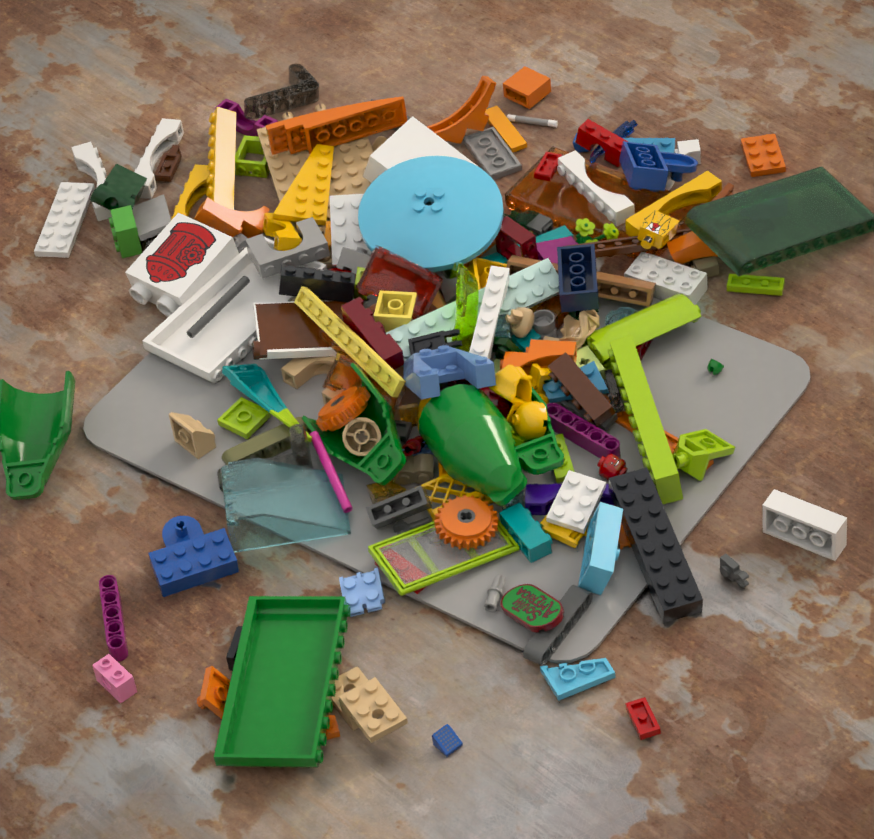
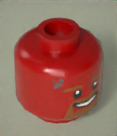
[597,453,628,480]

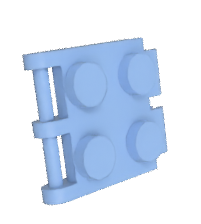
[339,568,385,617]

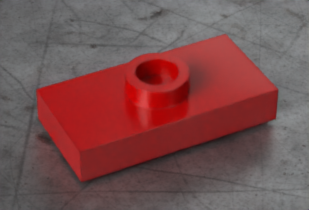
[534,152,563,182]

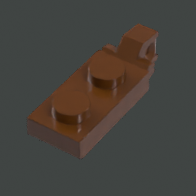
[154,145,182,182]

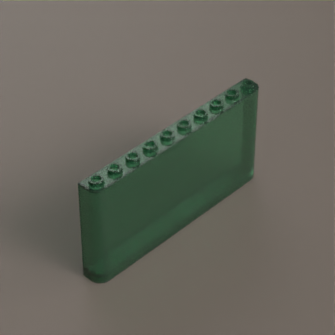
[685,167,874,276]

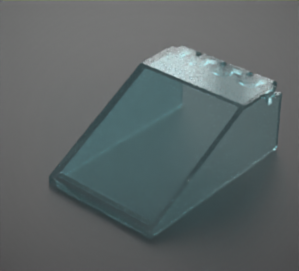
[221,458,351,552]

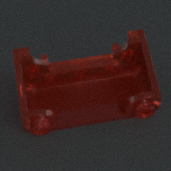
[356,245,443,320]

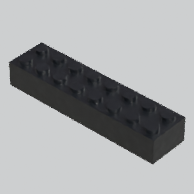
[609,467,703,623]

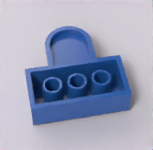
[619,141,698,192]
[148,515,239,597]

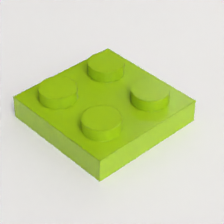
[217,397,271,439]

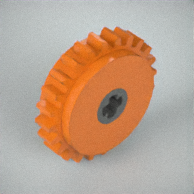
[316,386,371,431]
[434,495,498,550]

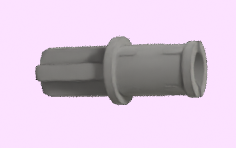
[484,574,506,612]

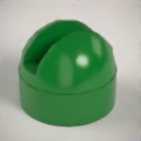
[707,359,724,375]

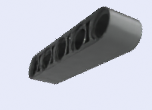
[523,585,593,666]

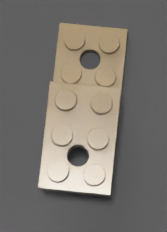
[332,666,408,743]

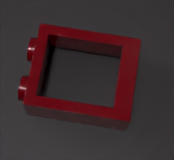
[495,216,538,260]

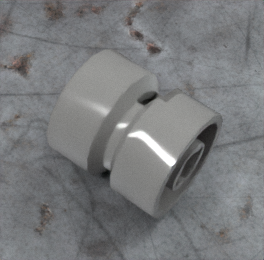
[532,310,556,340]

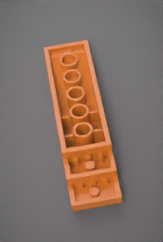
[265,96,407,155]

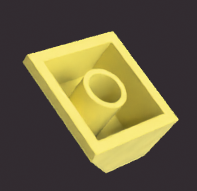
[374,290,417,333]

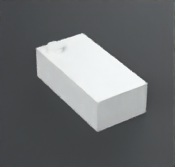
[762,489,847,561]

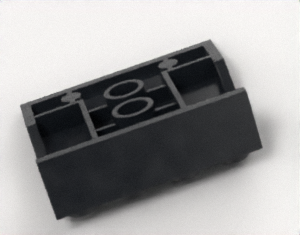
[279,265,355,302]

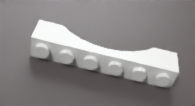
[134,118,184,199]
[71,142,112,221]
[557,150,635,226]
[469,265,510,359]

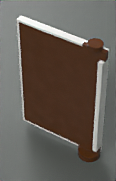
[253,299,354,360]

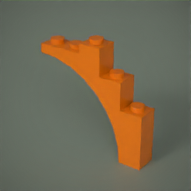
[427,75,497,144]

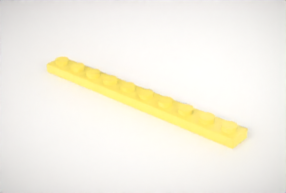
[294,286,406,398]

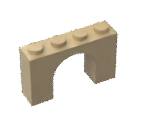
[281,356,367,405]

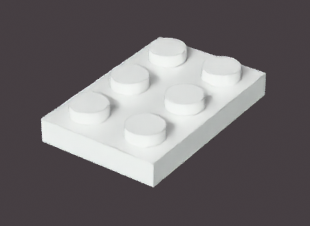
[546,470,606,534]

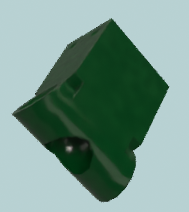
[90,164,147,210]

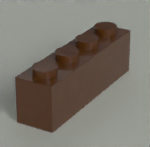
[548,352,615,427]

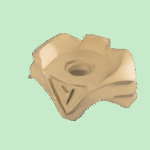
[559,310,600,350]

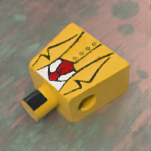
[637,207,679,249]

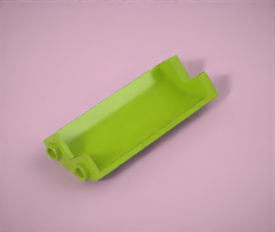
[582,294,701,365]

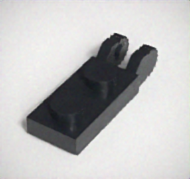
[408,329,462,355]

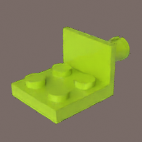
[672,429,735,481]

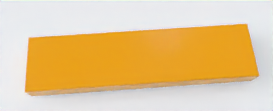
[485,106,527,153]

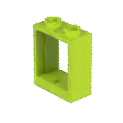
[235,135,270,178]

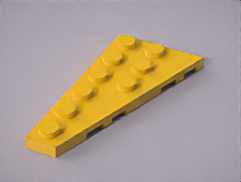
[272,144,334,226]

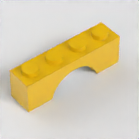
[263,213,302,251]

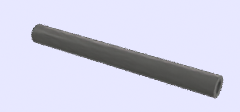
[186,276,250,338]

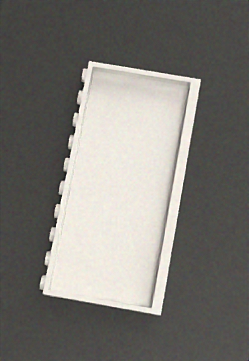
[142,237,327,383]

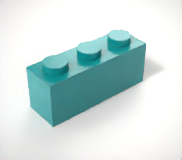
[499,503,553,563]

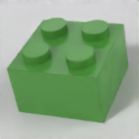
[109,205,142,258]

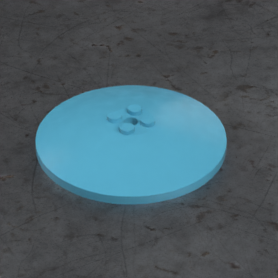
[358,156,504,272]

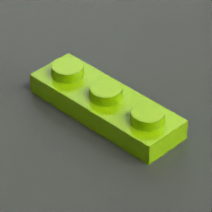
[727,273,785,296]

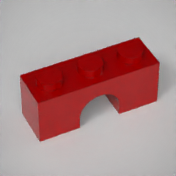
[575,119,628,168]

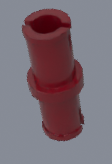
[402,436,425,456]

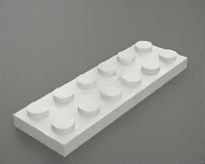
[34,182,95,258]

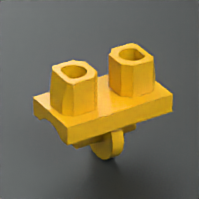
[527,363,551,395]

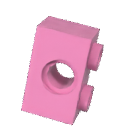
[92,654,137,703]

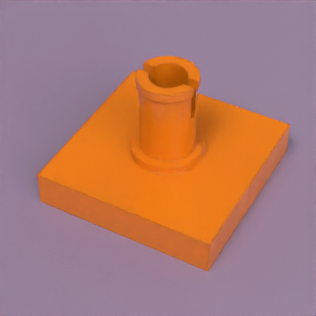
[197,666,231,719]

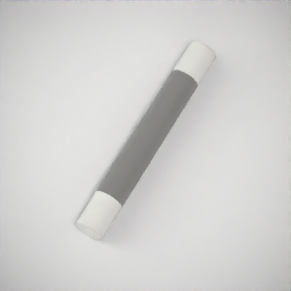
[507,114,558,128]

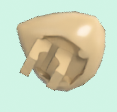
[505,307,534,338]

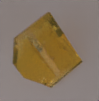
[366,479,407,504]

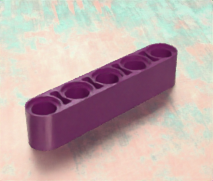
[547,403,621,459]
[99,575,128,662]

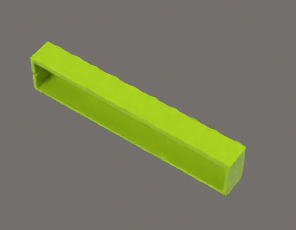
[608,335,683,504]

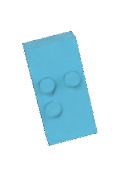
[578,502,623,595]

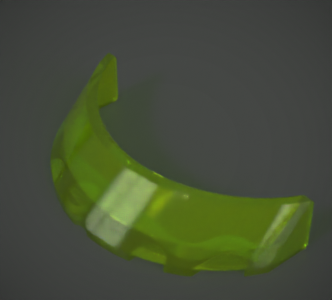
[450,262,479,352]

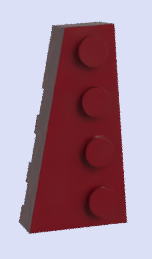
[341,297,404,370]

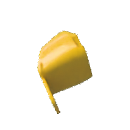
[489,365,532,423]

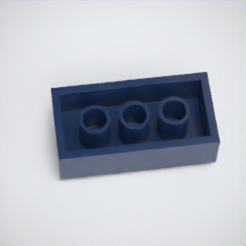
[557,244,599,312]

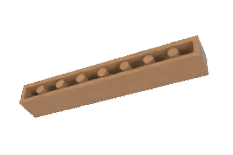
[506,255,656,307]

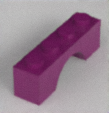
[215,99,278,137]

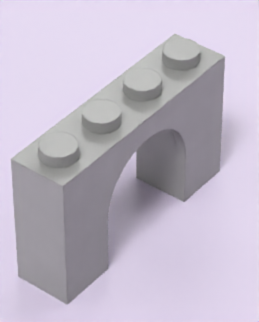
[245,217,330,279]

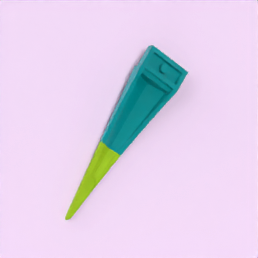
[222,363,312,443]

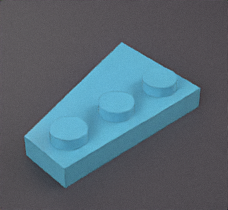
[540,658,616,701]

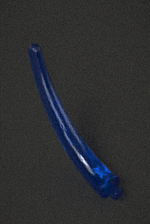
[589,120,638,163]

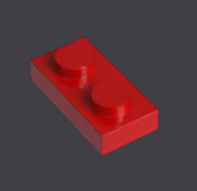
[625,697,661,740]

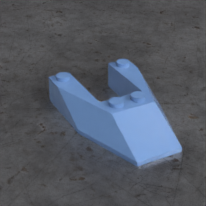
[403,345,496,399]

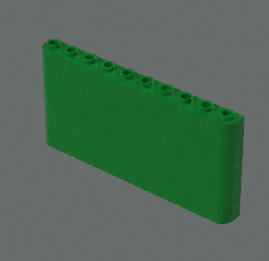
[214,596,351,768]

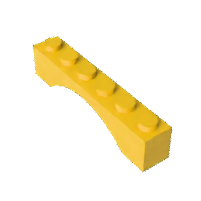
[171,164,209,219]
[625,171,722,237]

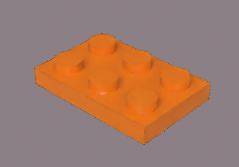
[741,134,786,177]

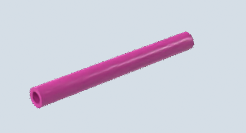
[309,431,353,513]

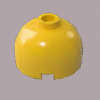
[512,401,547,440]

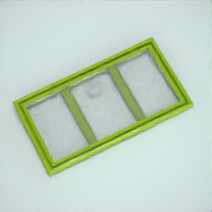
[368,520,520,596]

